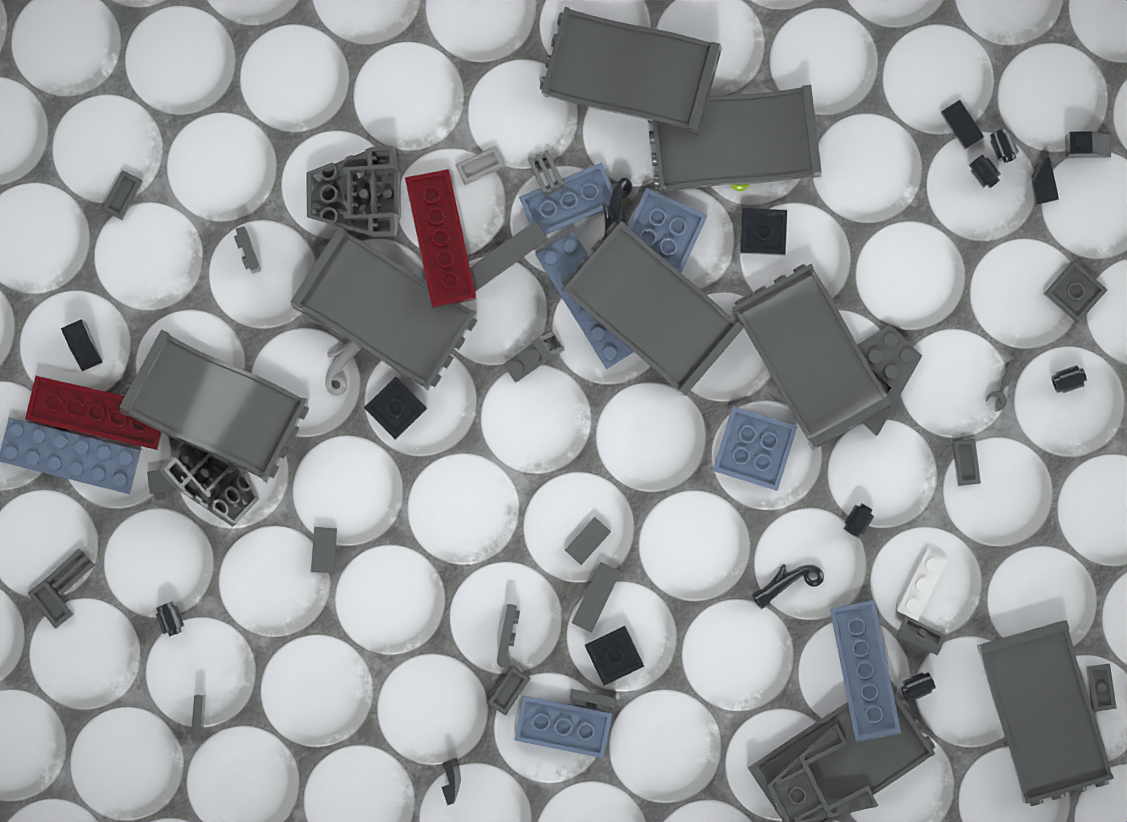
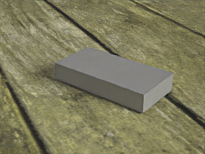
[455,146,505,185]

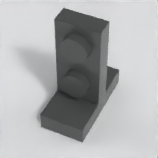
[503,331,565,383]

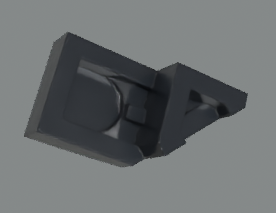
[1031,156,1059,205]
[441,757,461,806]

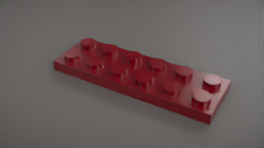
[405,169,476,308]
[25,376,162,450]

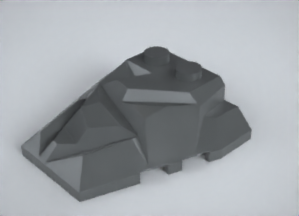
[306,146,401,237]
[160,443,259,527]

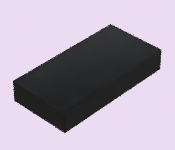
[941,100,984,150]

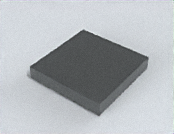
[1044,260,1108,323]

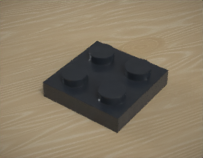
[740,208,787,256]
[364,376,428,440]
[584,626,645,686]

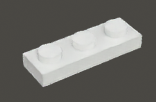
[896,550,947,621]

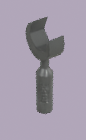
[985,359,1019,412]

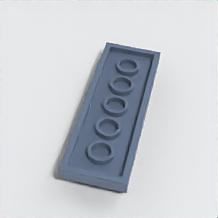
[536,231,634,369]
[0,418,141,494]
[830,600,901,742]

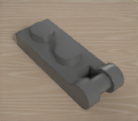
[497,604,520,668]

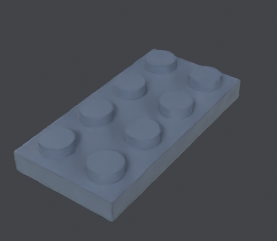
[519,163,613,235]
[515,695,612,758]

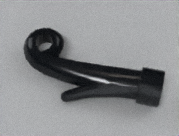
[601,177,632,241]
[752,564,824,610]

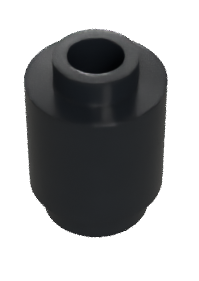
[990,128,1019,163]
[969,154,1001,188]
[1051,365,1087,393]
[843,503,874,538]
[156,601,185,637]
[900,672,936,702]

